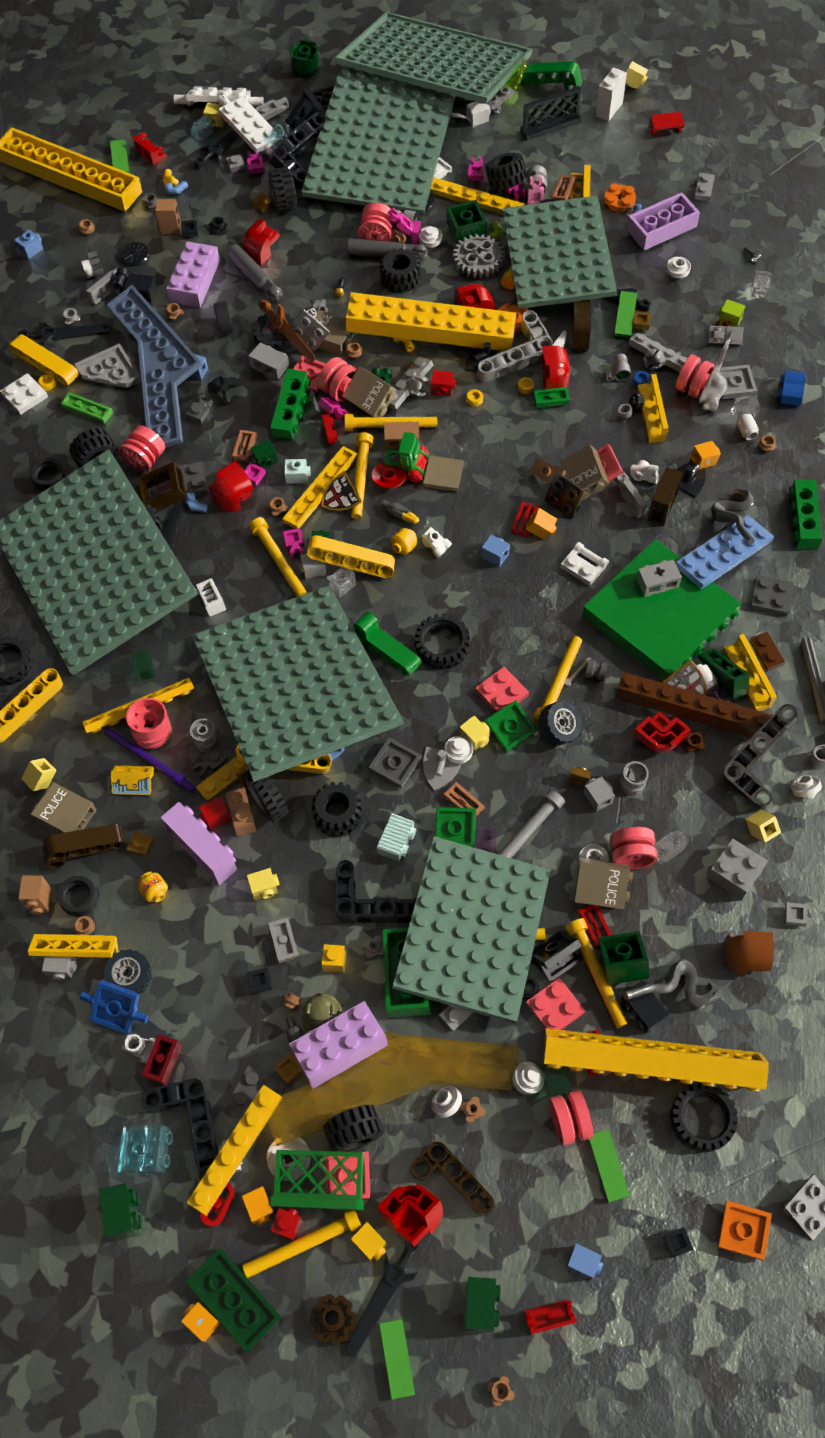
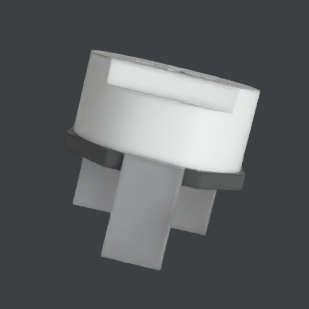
[81,251,104,278]

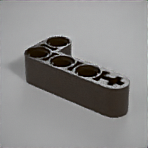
[572,299,591,351]
[42,824,126,870]
[411,1141,494,1217]

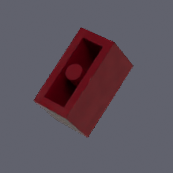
[141,1034,182,1086]

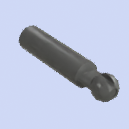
[348,238,428,261]
[227,244,283,302]

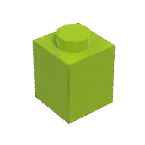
[718,300,745,327]

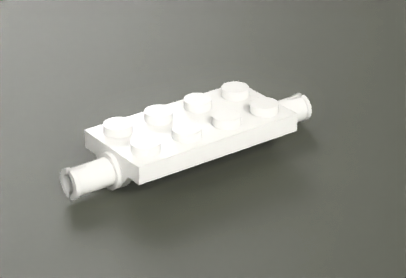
[174,87,264,107]
[217,94,281,156]

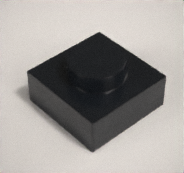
[181,220,198,238]
[247,968,272,994]
[662,1227,694,1259]

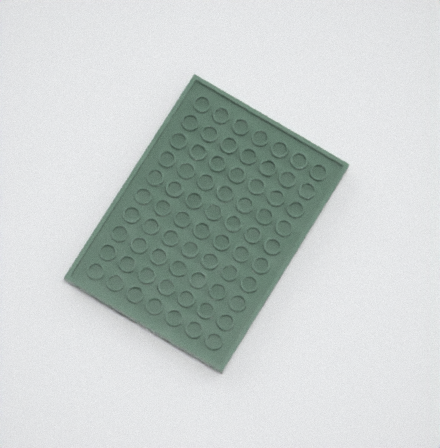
[335,12,532,104]
[301,67,455,215]
[0,449,198,676]
[192,585,404,782]

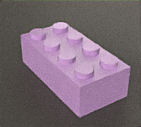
[626,192,700,250]
[166,241,220,308]
[160,802,237,885]
[289,1001,388,1089]

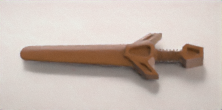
[258,300,315,363]

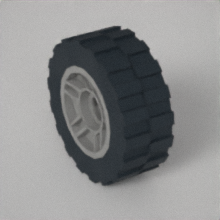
[538,701,582,745]
[103,949,152,994]

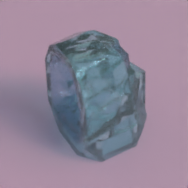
[190,115,214,141]

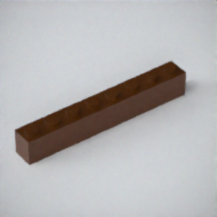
[615,672,773,742]

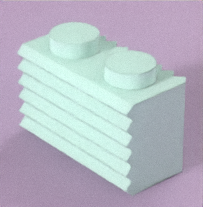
[377,813,417,862]

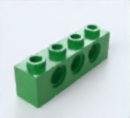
[270,368,311,439]
[789,479,823,549]

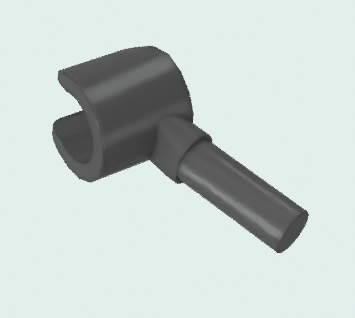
[744,246,761,264]

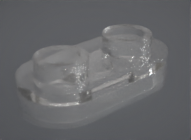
[653,831,688,864]

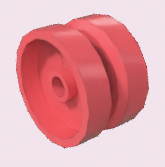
[675,354,715,399]
[318,357,357,402]
[610,827,658,870]
[549,1090,594,1146]

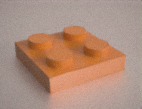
[717,1201,772,1261]

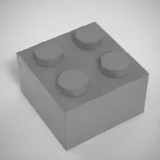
[707,839,768,900]

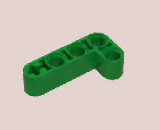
[521,61,582,96]
[353,611,422,677]

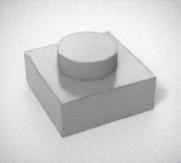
[226,154,246,173]
[785,902,808,927]

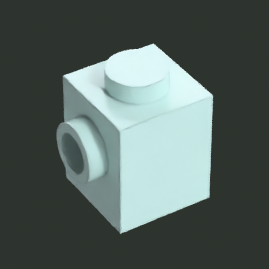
[285,459,311,484]

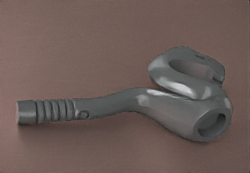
[711,488,755,545]
[623,959,723,1009]

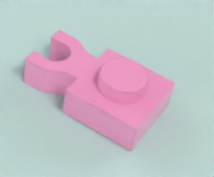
[527,176,544,205]

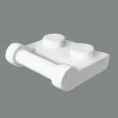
[560,542,609,586]

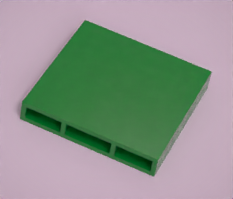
[582,539,742,680]

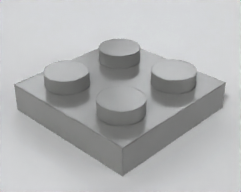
[719,365,757,399]

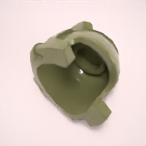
[301,993,343,1031]

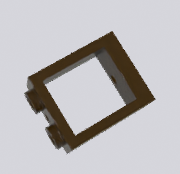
[137,461,187,511]
[647,467,683,526]

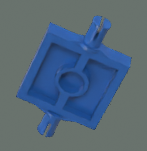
[80,980,149,1035]

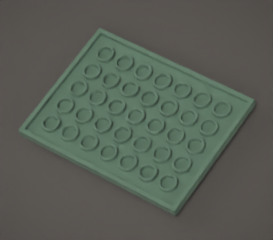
[503,196,617,309]
[392,836,551,1024]

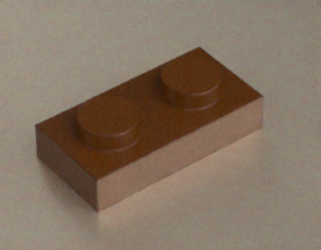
[749,631,785,672]

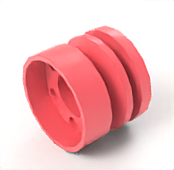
[358,203,394,241]
[118,425,165,473]
[126,698,172,749]

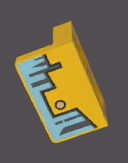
[111,765,154,795]

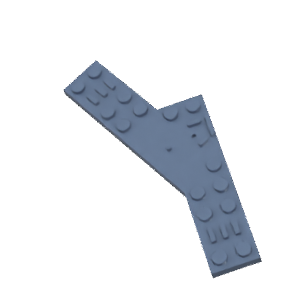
[107,285,203,448]

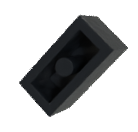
[620,980,669,1034]

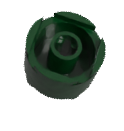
[290,40,321,76]

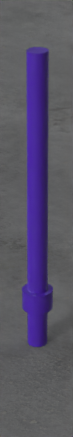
[104,727,196,793]

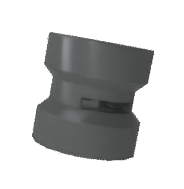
[585,659,608,681]

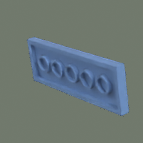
[676,515,774,589]

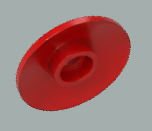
[371,462,407,488]

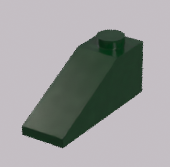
[699,649,750,699]

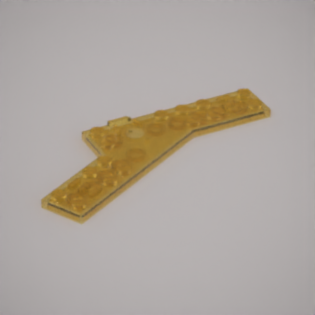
[268,1032,519,1146]

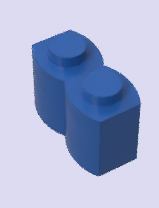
[777,370,806,406]

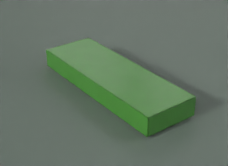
[110,139,130,174]
[614,291,637,338]
[60,392,113,424]
[588,1130,630,1203]
[379,1319,415,1400]

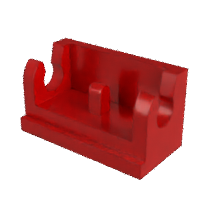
[649,111,685,136]
[132,132,167,165]
[524,1299,577,1336]

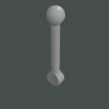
[564,658,592,687]

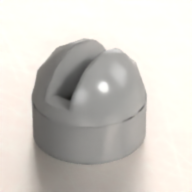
[618,404,632,419]

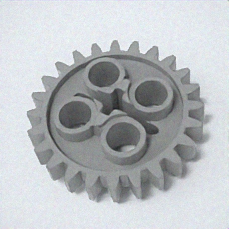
[453,234,505,278]

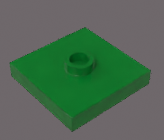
[484,700,538,752]
[435,807,476,848]

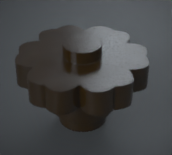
[309,1294,357,1345]

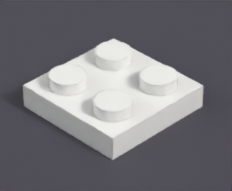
[0,373,48,415]

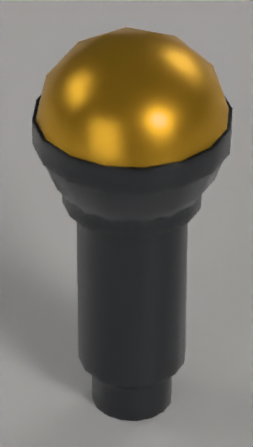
[334,277,345,298]

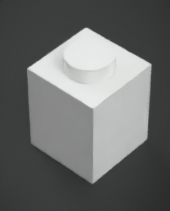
[466,101,491,126]

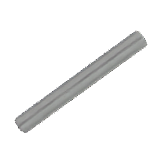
[801,637,825,723]

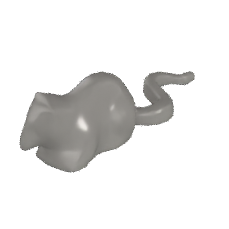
[698,337,731,412]

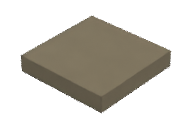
[423,455,464,492]

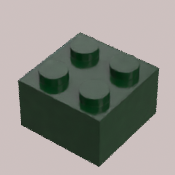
[446,200,487,244]
[598,931,649,985]
[99,1183,143,1242]
[465,1277,500,1333]

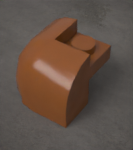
[723,931,774,976]

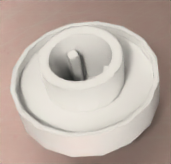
[419,226,442,248]
[666,257,691,278]
[444,736,473,764]
[791,775,822,799]
[578,844,609,863]
[512,1062,544,1095]
[431,1086,462,1118]

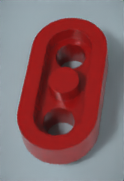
[322,414,338,445]
[200,1183,235,1227]

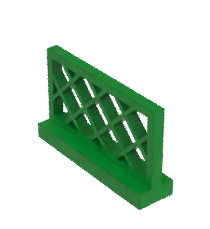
[270,1150,364,1210]

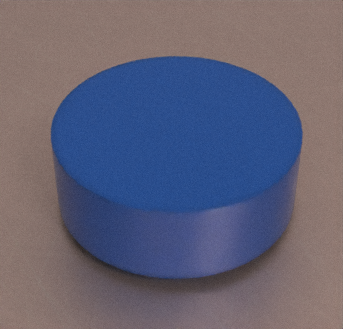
[633,371,650,387]

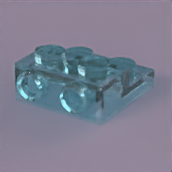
[118,1125,173,1174]

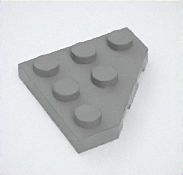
[74,344,141,388]

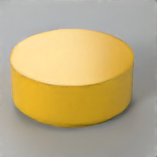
[38,374,56,391]
[517,377,534,394]
[466,389,483,407]

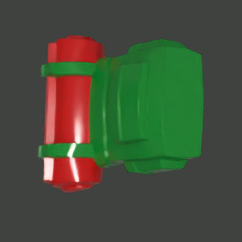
[384,432,429,483]

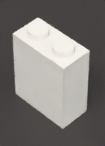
[595,68,627,121]

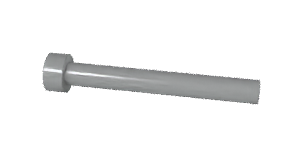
[498,790,565,858]

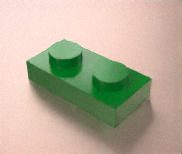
[533,387,570,408]

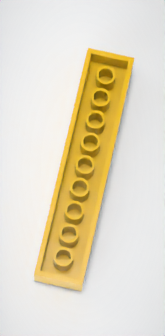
[0,127,142,212]
[346,292,516,351]
[543,1028,769,1092]

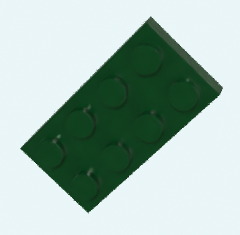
[185,1247,282,1353]

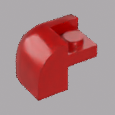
[242,219,279,266]
[454,284,496,310]
[541,345,570,389]
[209,461,254,512]
[634,711,691,753]
[377,1184,443,1247]

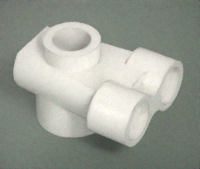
[630,460,659,484]
[422,527,452,558]
[122,1034,156,1064]

